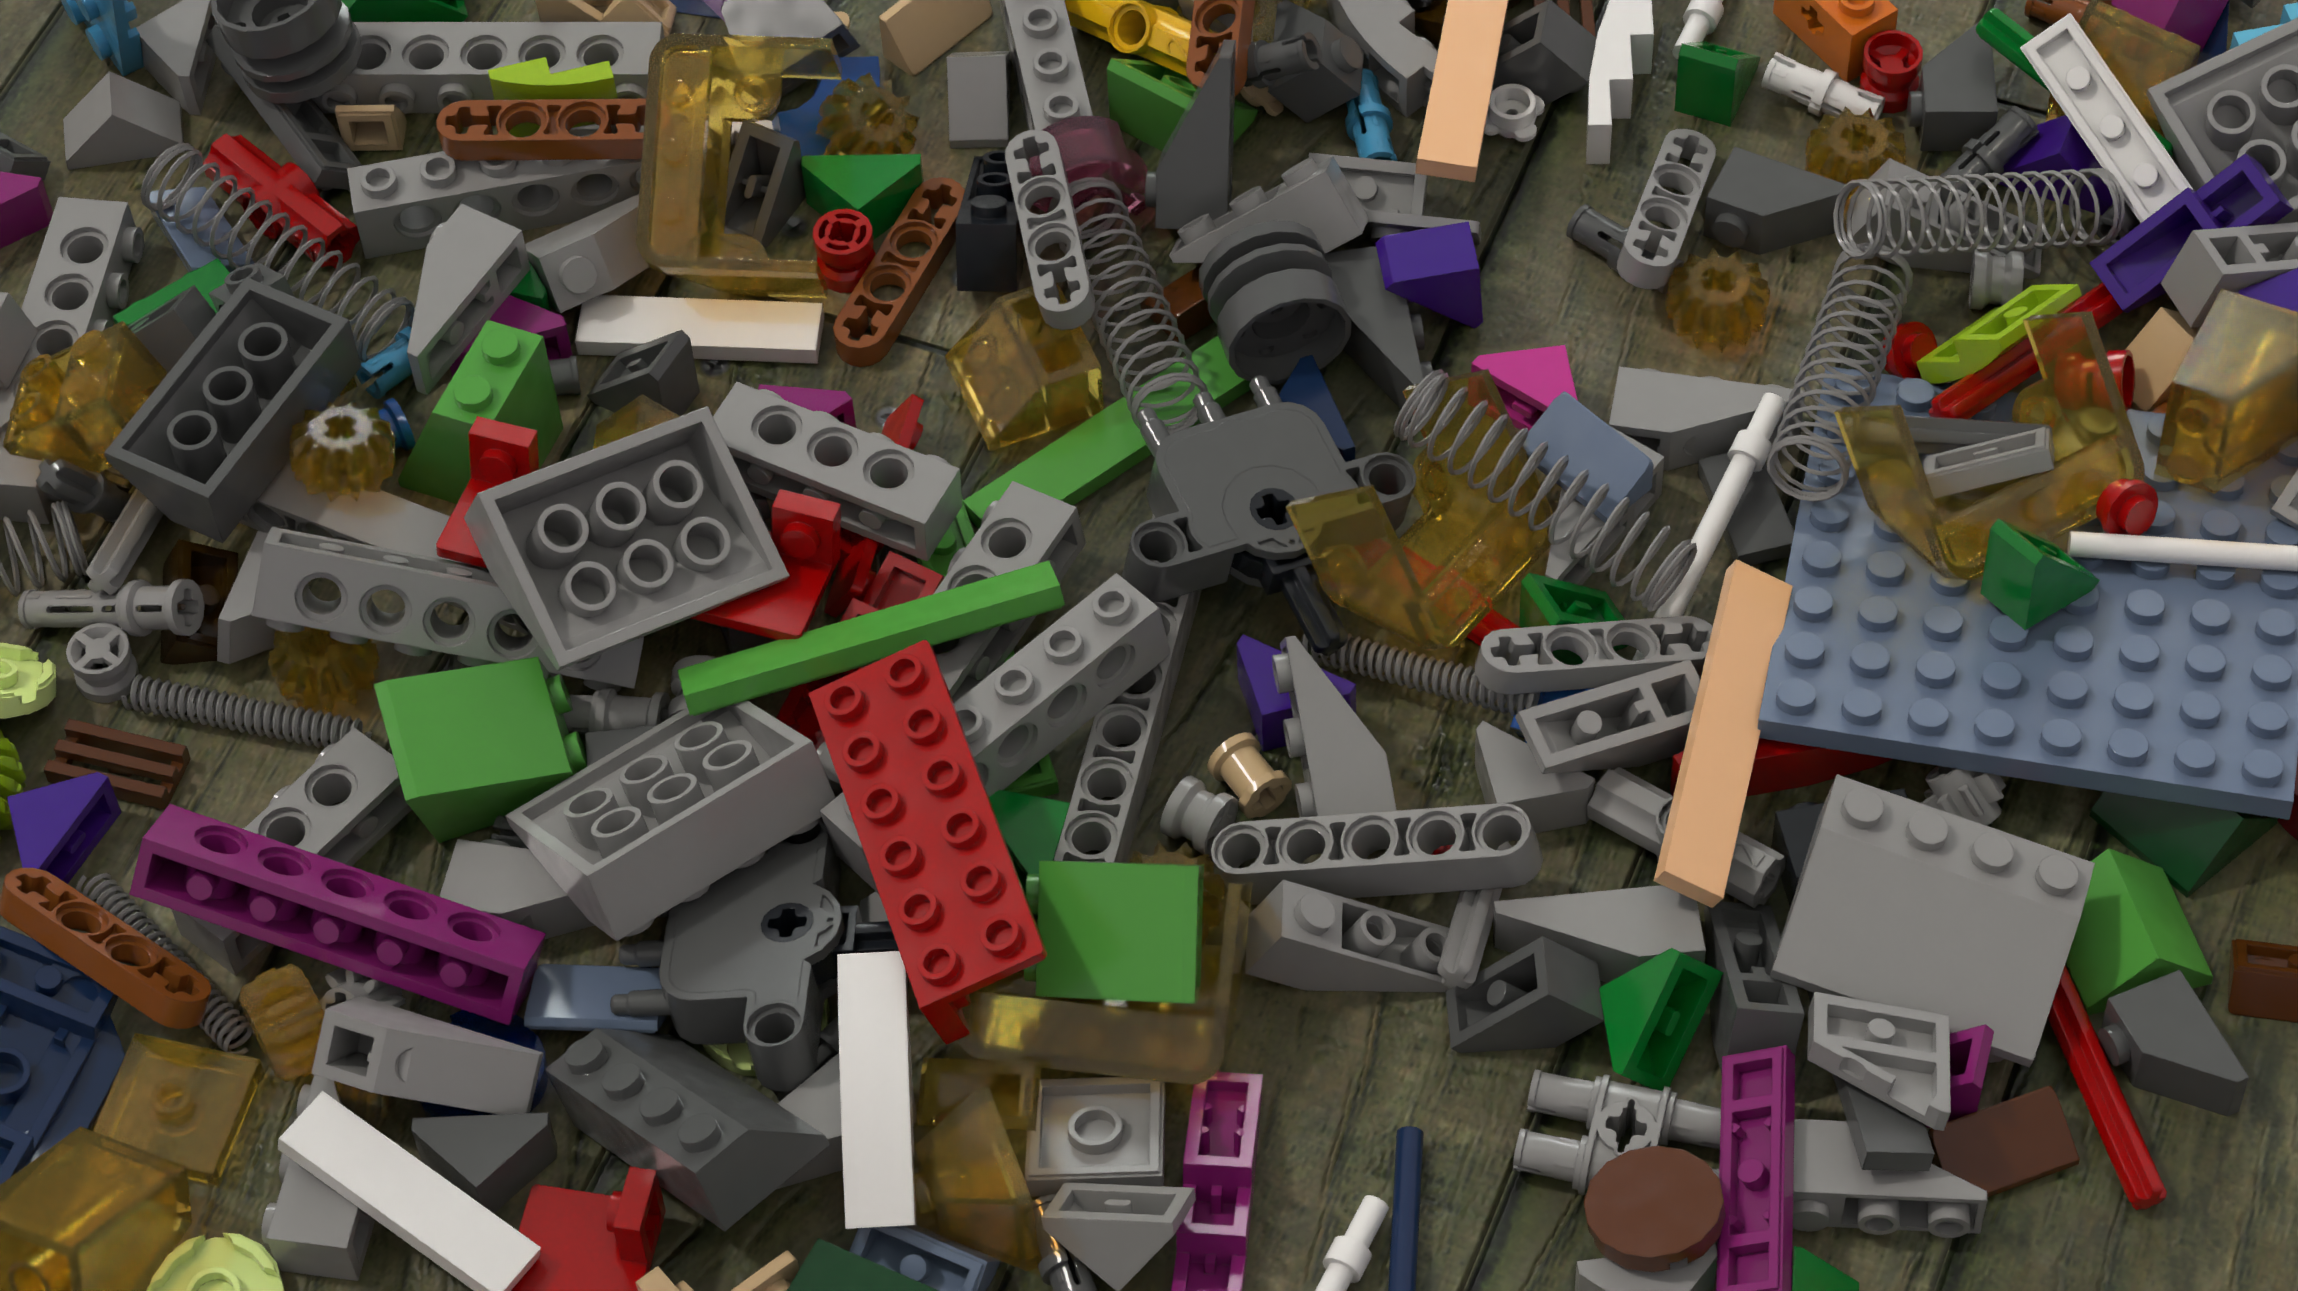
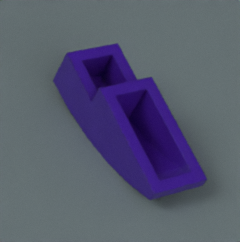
[2089,153,2294,313]

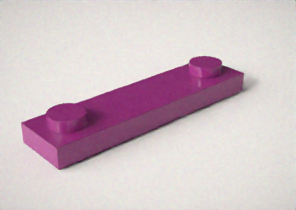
[1716,1045,1795,1291]

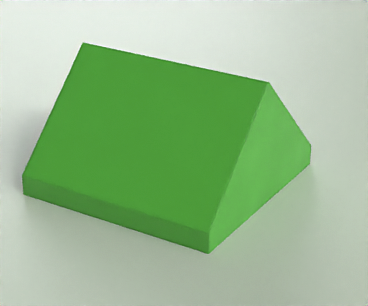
[1107,58,1258,151]
[2065,848,2213,1016]

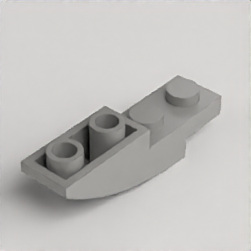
[1326,0,1438,118]

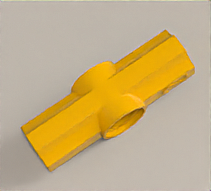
[1065,0,1218,76]

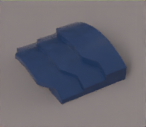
[0,926,126,1199]

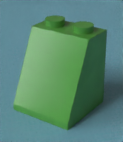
[398,320,563,504]
[373,657,587,843]
[1024,860,1204,1004]

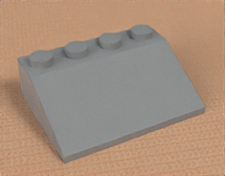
[2147,18,2298,224]
[464,406,790,671]
[505,700,836,941]
[1769,774,2095,1068]

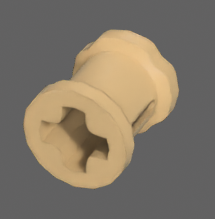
[1207,732,1292,819]

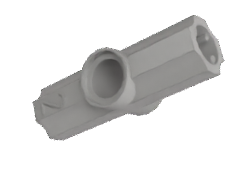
[1587,767,1785,908]

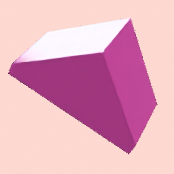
[1470,345,1578,432]

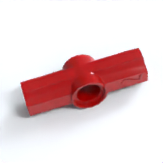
[203,133,360,268]

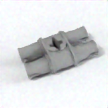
[1513,1069,1721,1195]

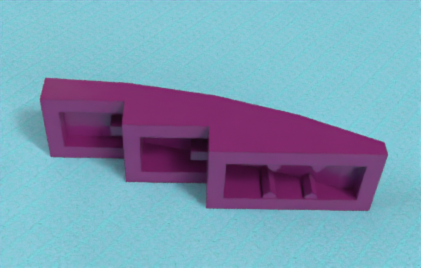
[1171,1070,1263,1291]

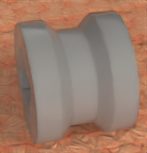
[1969,249,2024,310]
[66,623,140,703]
[1160,775,1238,857]

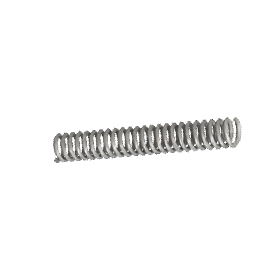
[1302,633,1540,717]
[121,674,372,748]
[76,873,253,1057]

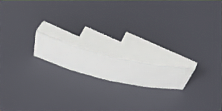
[1586,0,1654,164]
[837,951,917,1229]

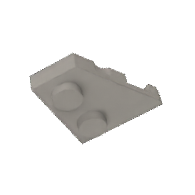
[1807,992,1951,1131]

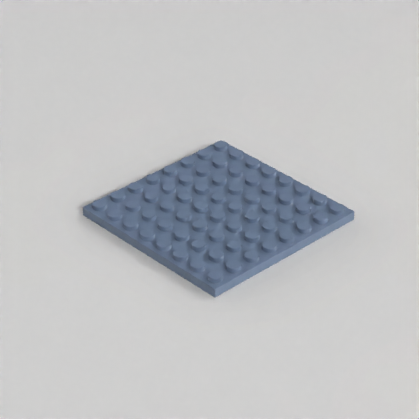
[1757,366,2298,820]

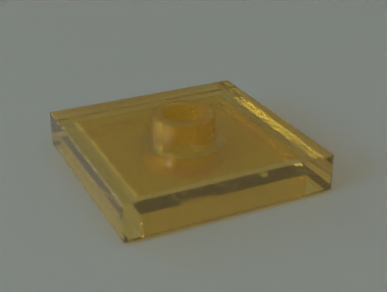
[86,1033,264,1185]

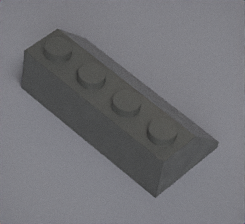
[104,277,361,543]
[544,1028,830,1231]

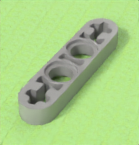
[1005,129,1095,330]
[1616,129,1716,289]
[1474,616,1713,694]

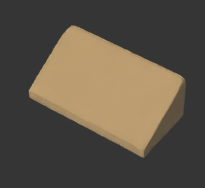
[879,0,993,76]

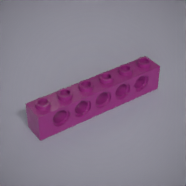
[129,804,546,1025]

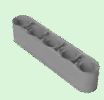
[1211,803,1543,905]

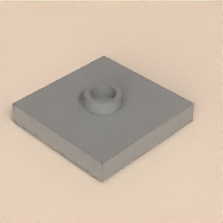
[1025,1075,1166,1197]

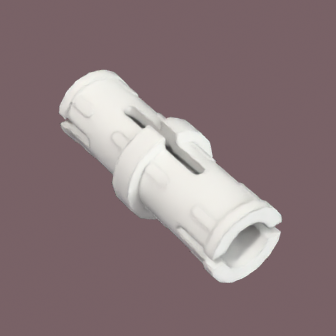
[1761,52,1886,133]

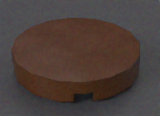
[1584,1146,1726,1273]

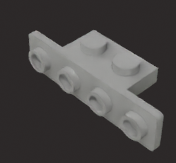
[1309,153,1482,245]

